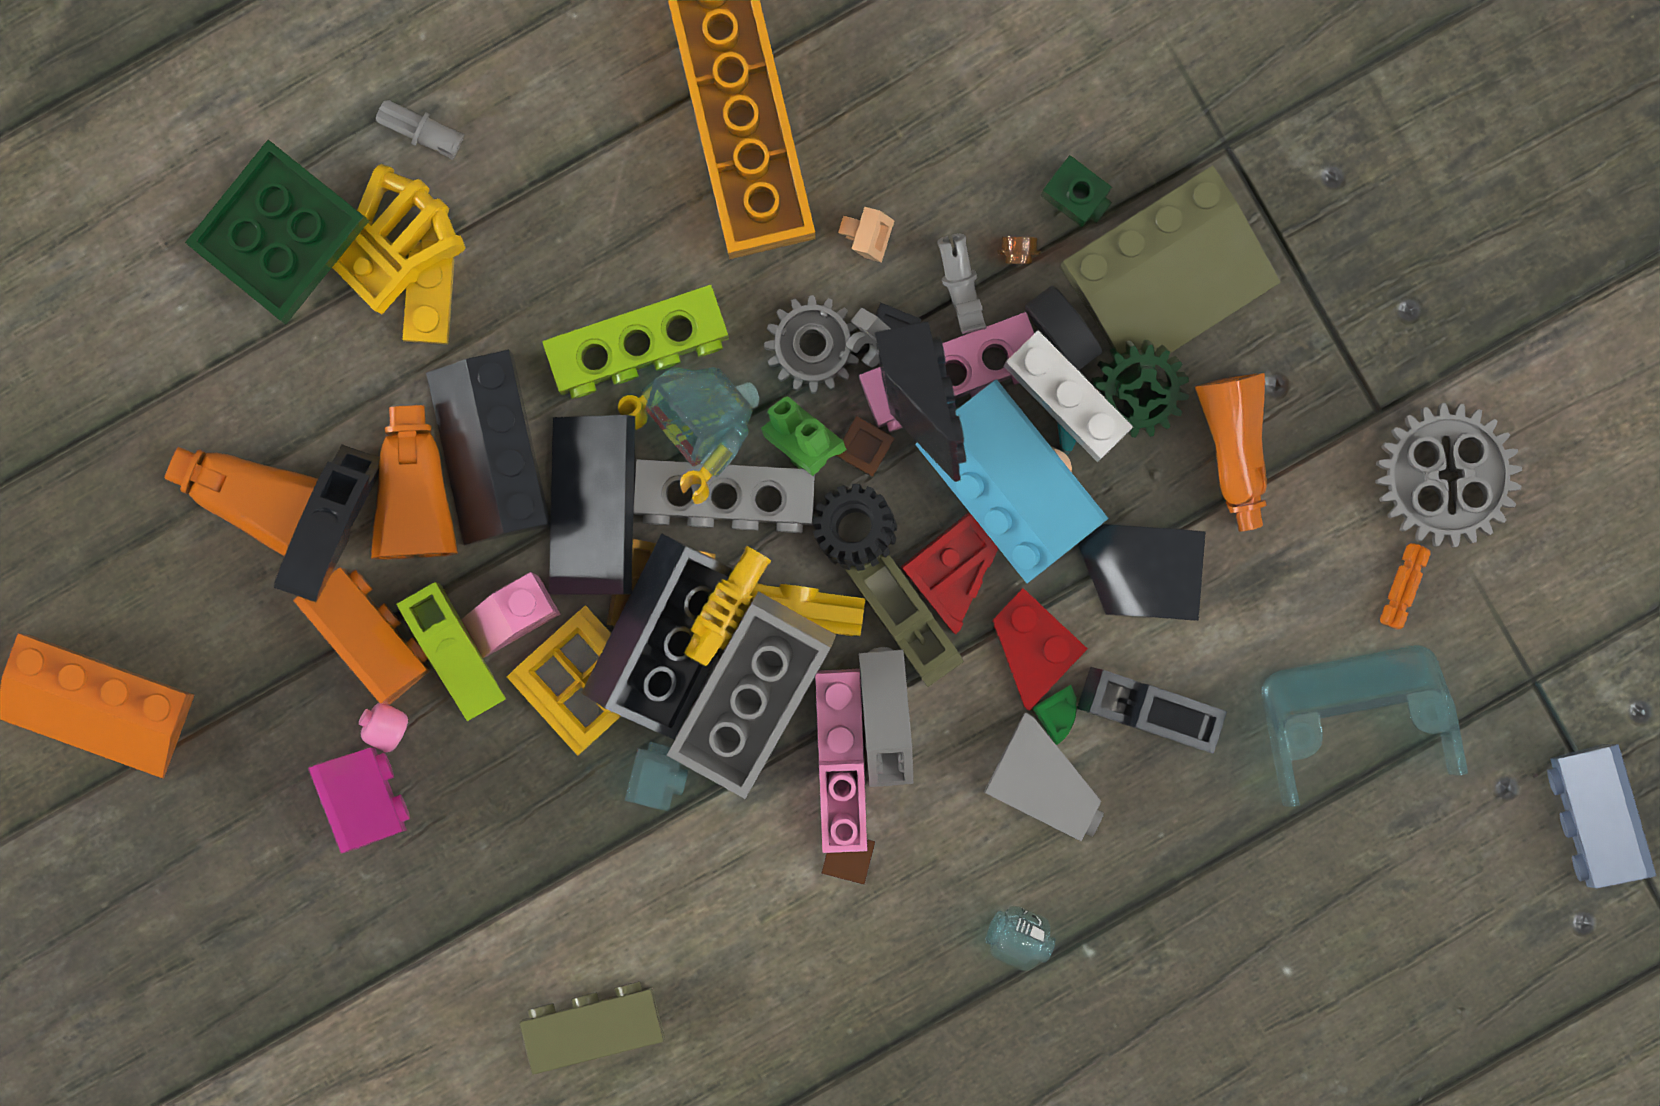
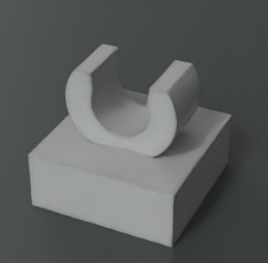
[846,308,890,367]

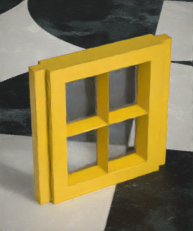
[506,605,622,756]

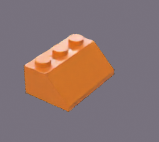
[293,567,431,705]

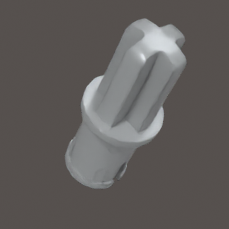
[376,100,465,160]

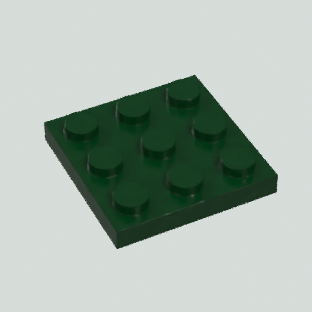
[185,139,370,324]

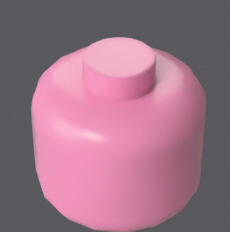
[359,703,408,753]

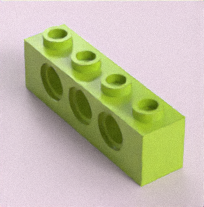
[542,285,729,399]

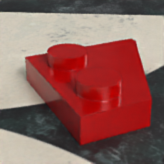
[900,512,999,634]
[992,588,1088,711]

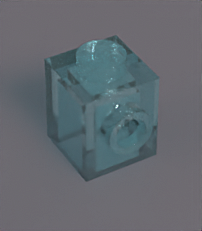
[625,742,689,811]

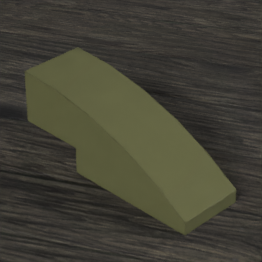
[846,554,964,687]

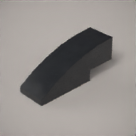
[1077,667,1227,754]

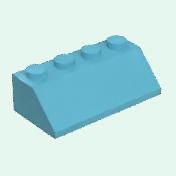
[915,379,1109,583]

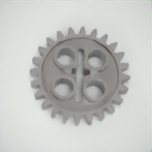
[1375,403,1522,548]

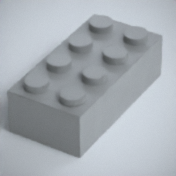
[667,591,836,799]

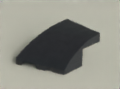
[1078,524,1206,621]

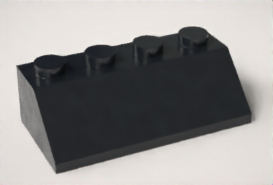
[426,349,551,546]
[581,533,734,740]

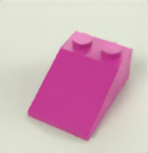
[309,747,410,853]

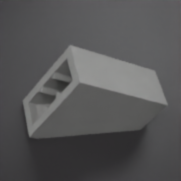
[859,647,914,787]
[984,713,1104,841]

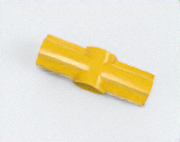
[741,583,865,636]

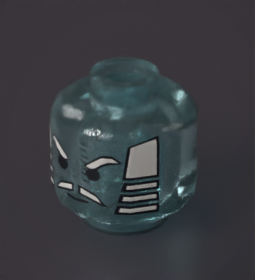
[986,905,1055,971]

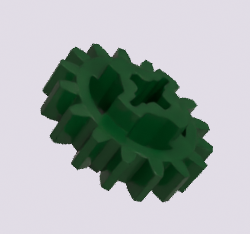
[1091,340,1189,438]

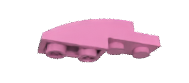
[815,669,867,853]

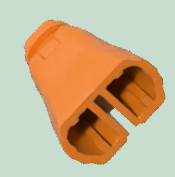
[1195,373,1267,532]
[371,405,458,560]
[165,447,318,556]

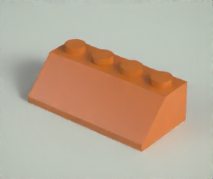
[0,633,195,778]

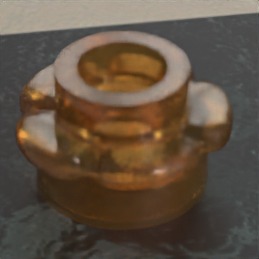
[997,237,1041,264]

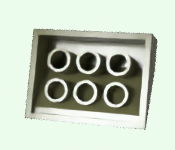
[1060,165,1281,369]

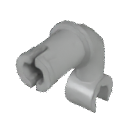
[937,234,986,334]

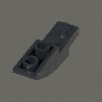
[274,444,380,602]

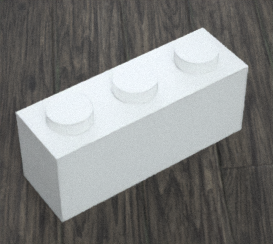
[1003,331,1133,462]

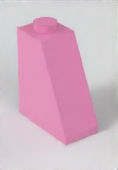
[461,572,561,658]

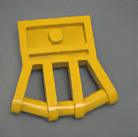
[332,164,466,314]

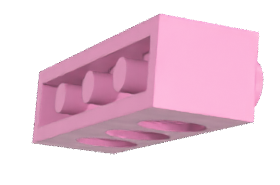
[859,312,1034,432]

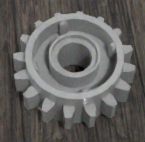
[764,295,859,394]

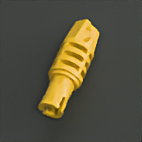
[685,546,771,666]

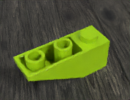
[396,582,506,721]

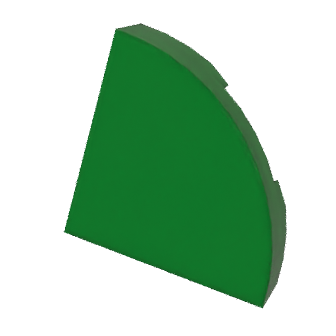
[1032,685,1077,745]

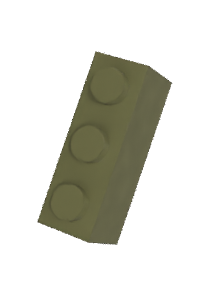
[519,981,665,1075]

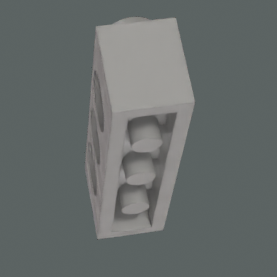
[633,459,815,533]

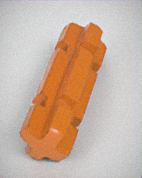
[1380,543,1431,629]

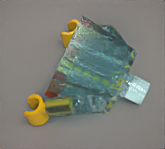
[618,367,759,504]

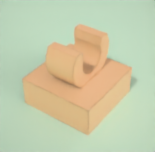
[838,207,895,262]

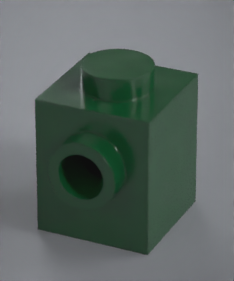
[1041,155,1112,228]

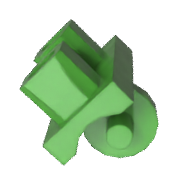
[761,396,846,476]

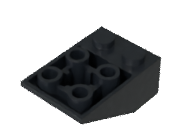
[875,321,967,482]

